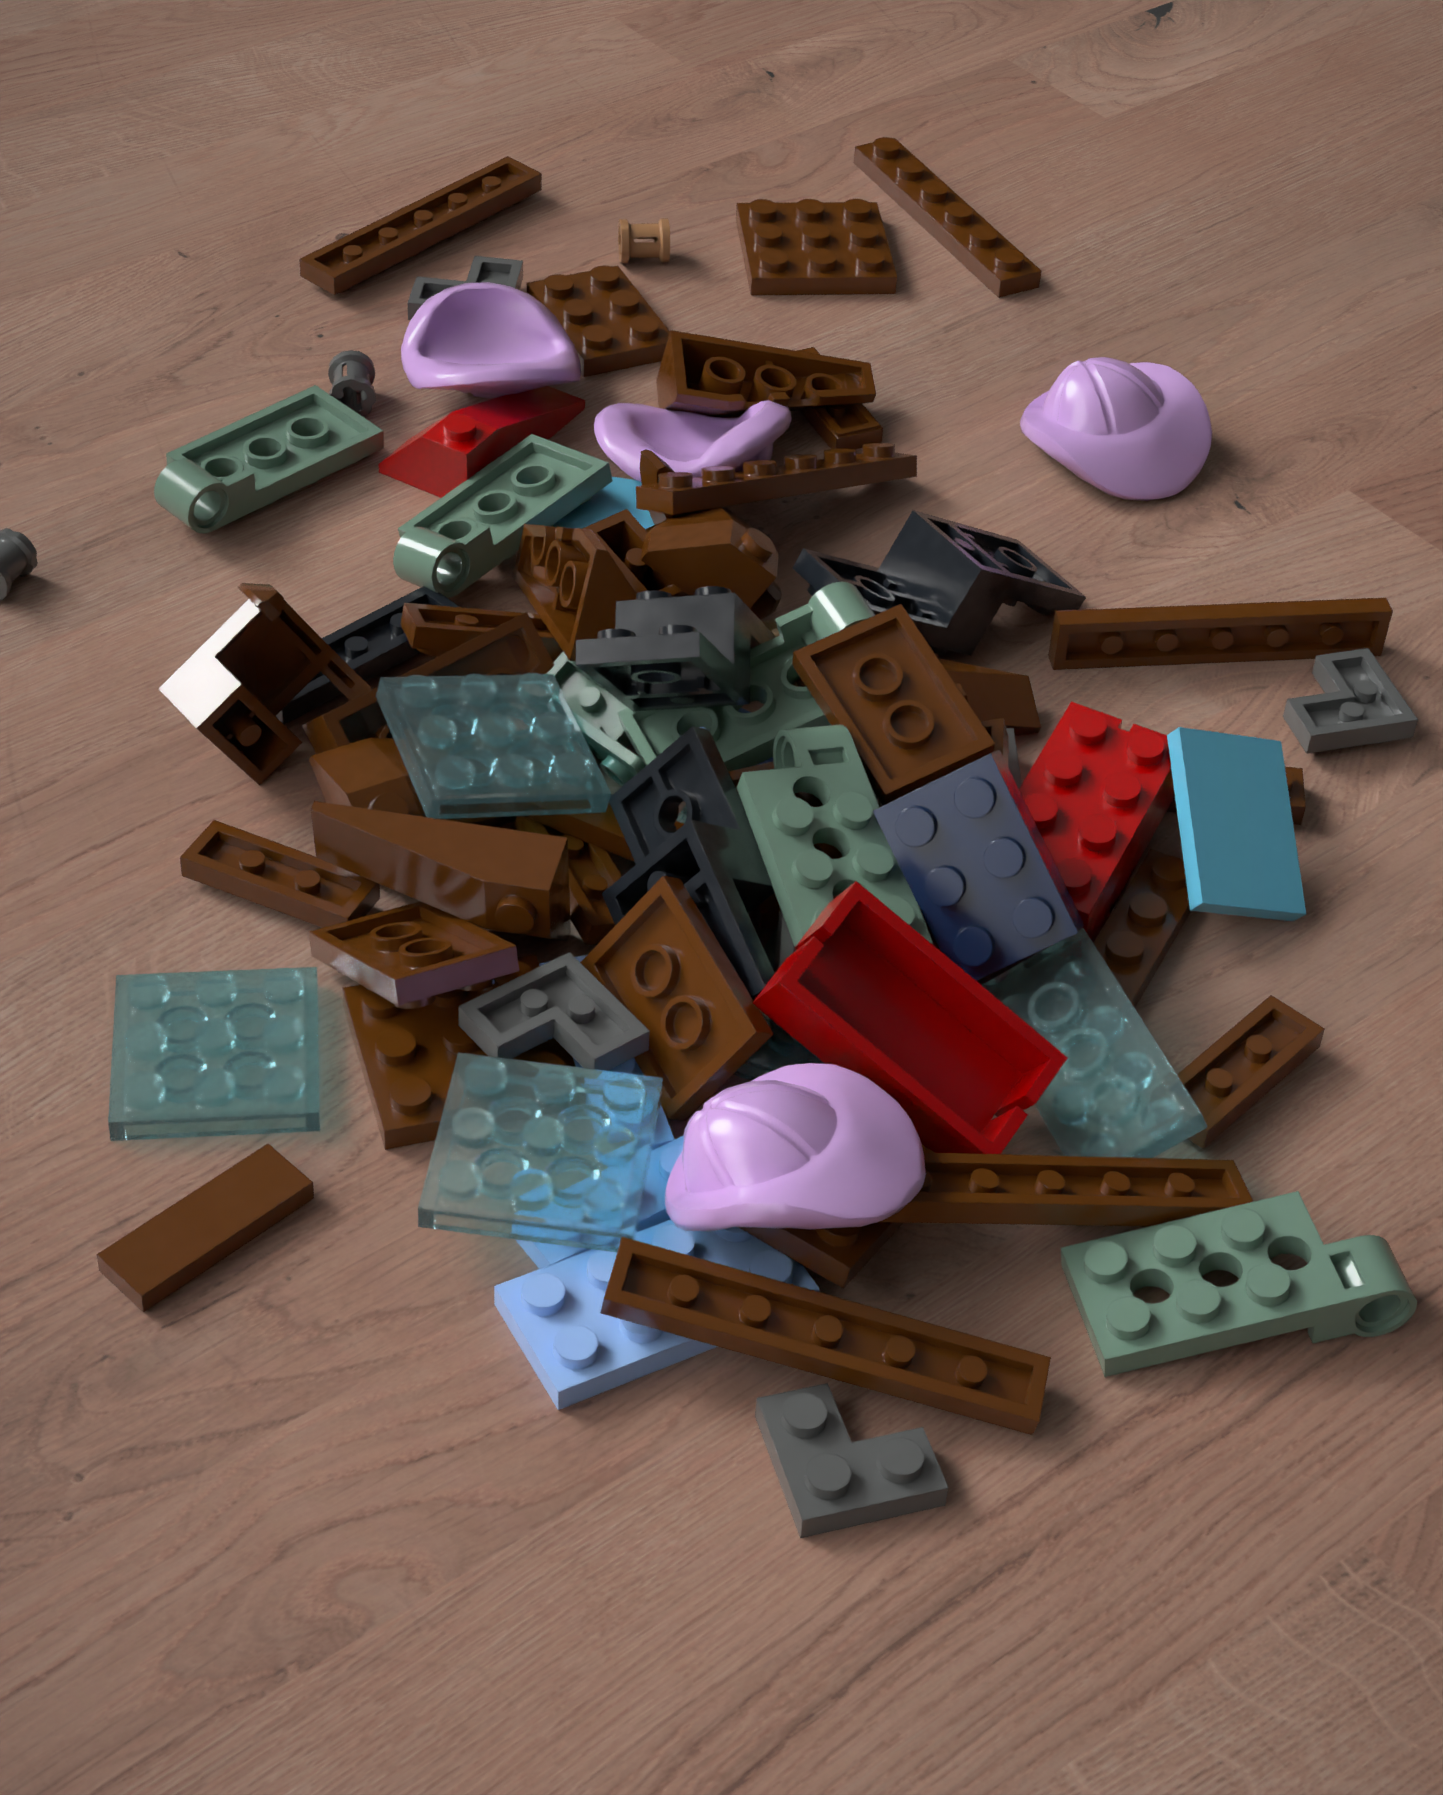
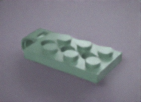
[154,385,384,534]
[393,434,613,598]
[617,582,875,771]
[737,724,933,950]
[1061,1191,1417,1377]

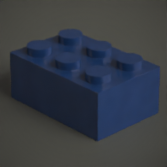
[873,750,1085,981]

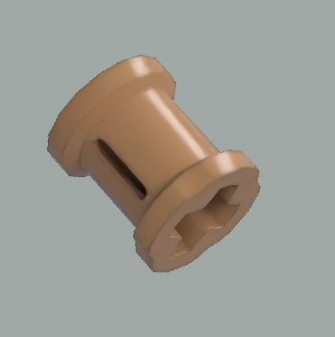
[618,218,670,263]

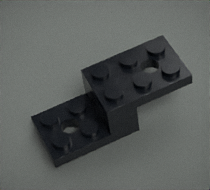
[792,510,1086,656]
[576,586,776,711]
[602,726,775,1001]

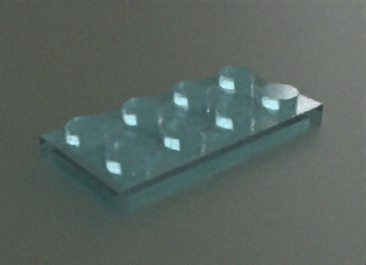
[982,928,1207,1158]

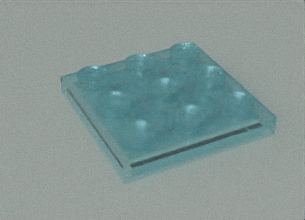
[376,673,611,819]
[108,967,320,1141]
[418,1052,663,1252]

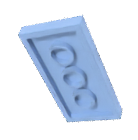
[494,1220,819,1410]

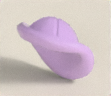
[401,282,581,398]
[1020,357,1212,501]
[594,400,792,482]
[665,1063,926,1231]

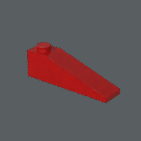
[378,386,585,498]

